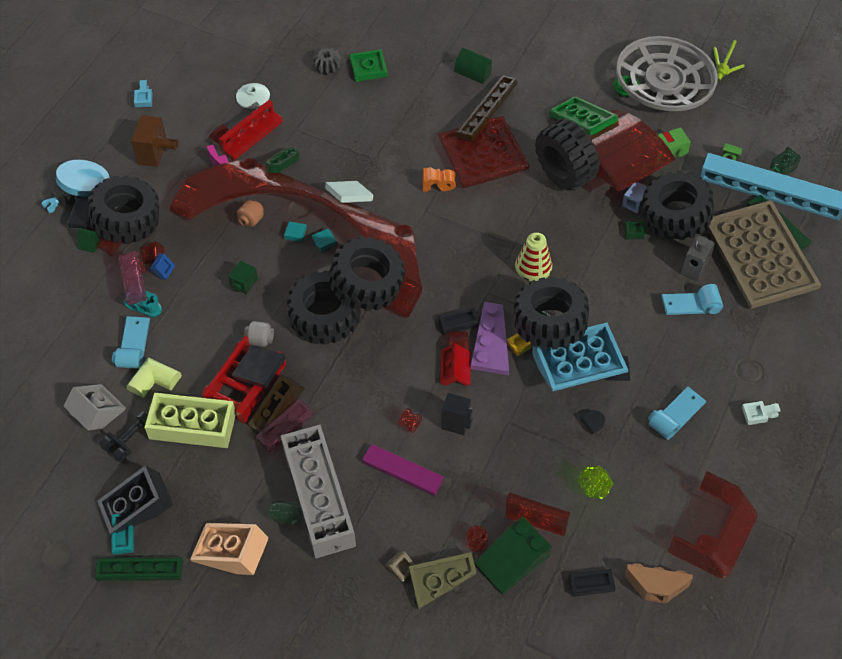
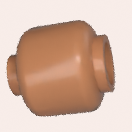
[237,200,264,227]

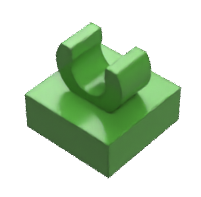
[723,143,742,161]

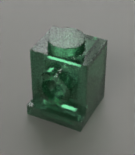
[770,147,801,175]

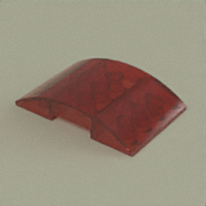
[589,110,675,191]

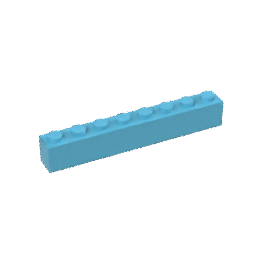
[700,153,842,221]

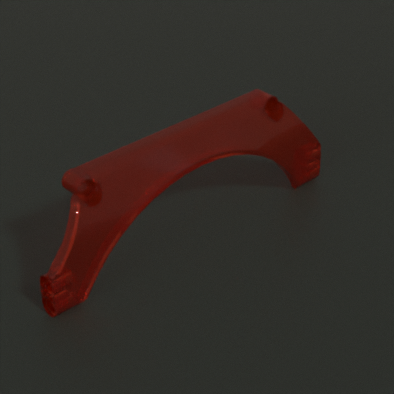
[170,158,423,318]

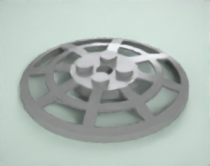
[616,36,718,111]

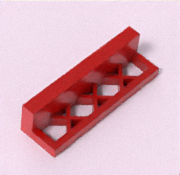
[219,100,283,161]

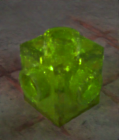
[576,465,614,499]

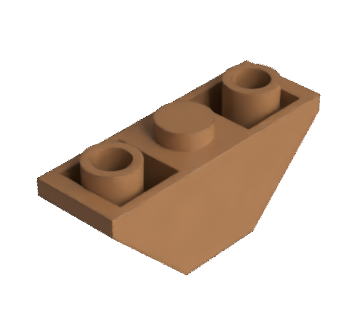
[625,563,693,604]

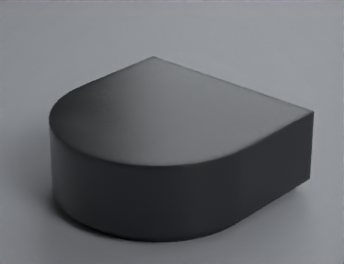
[581,410,605,434]

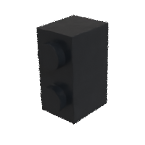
[441,393,474,435]

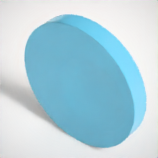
[56,160,109,197]

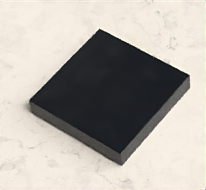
[232,345,286,388]

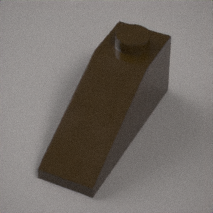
[248,375,305,435]

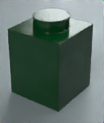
[228,261,258,294]

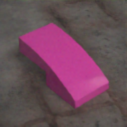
[206,145,233,179]

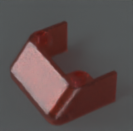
[668,471,757,578]

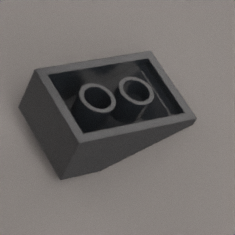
[97,466,173,535]

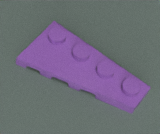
[471,302,509,375]

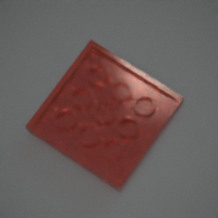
[439,116,530,188]

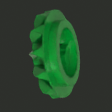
[613,75,640,97]

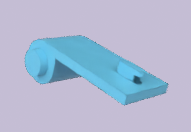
[661,284,723,315]
[112,316,150,369]
[648,387,706,440]

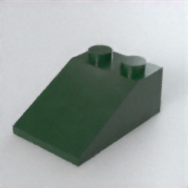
[474,517,552,595]

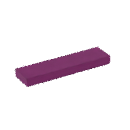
[362,444,444,496]

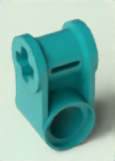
[123,286,162,317]

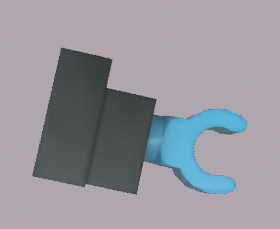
[42,184,75,213]

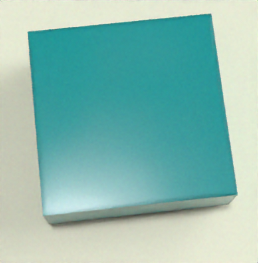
[284,221,307,242]
[312,229,337,252]

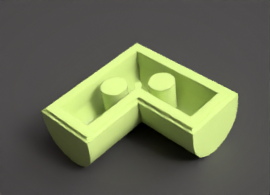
[126,357,182,398]

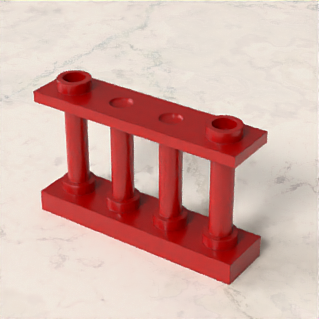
[202,336,286,424]

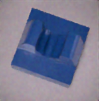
[149,253,175,280]

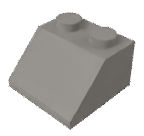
[64,384,126,431]

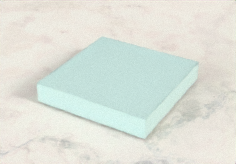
[325,181,373,203]

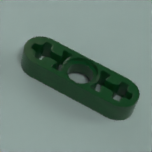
[266,147,299,173]

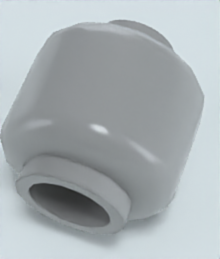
[244,321,274,347]

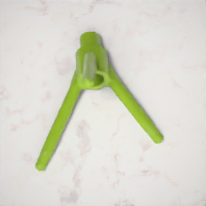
[713,40,744,82]

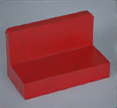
[440,343,471,386]

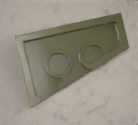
[409,552,476,610]

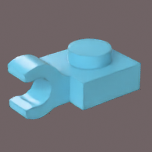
[134,80,153,107]

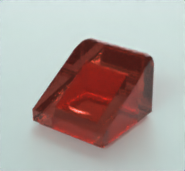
[209,123,230,145]
[97,238,123,257]
[142,241,165,264]
[449,332,469,351]

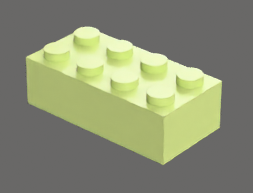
[145,393,236,448]

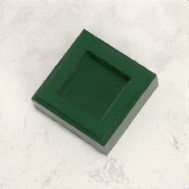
[624,221,645,239]

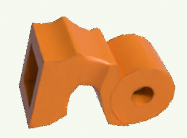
[422,167,456,192]

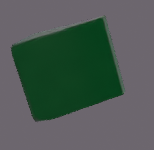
[78,228,100,253]

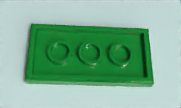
[549,96,619,136]

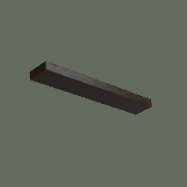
[456,75,517,142]

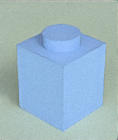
[622,181,647,214]

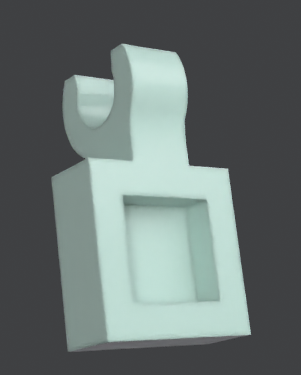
[742,401,780,425]

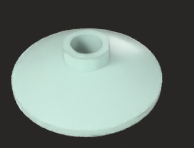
[236,83,270,109]

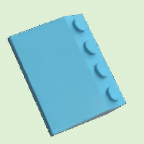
[532,323,628,391]

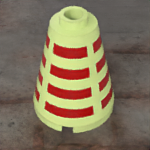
[515,233,552,281]

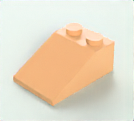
[190,523,268,575]

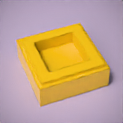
[506,333,533,357]

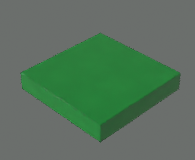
[349,49,388,82]

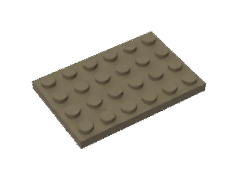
[707,200,821,309]

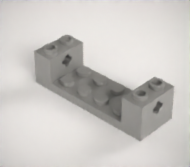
[281,425,356,559]

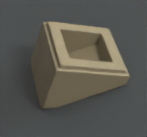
[385,551,415,582]

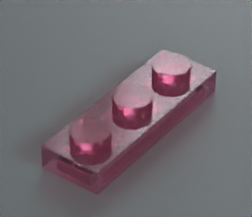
[119,251,147,305]
[256,399,314,452]

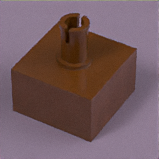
[131,115,178,167]

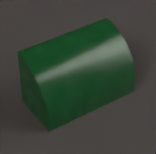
[454,47,492,84]

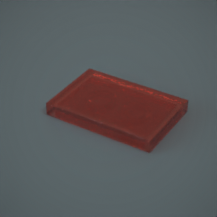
[505,492,570,537]

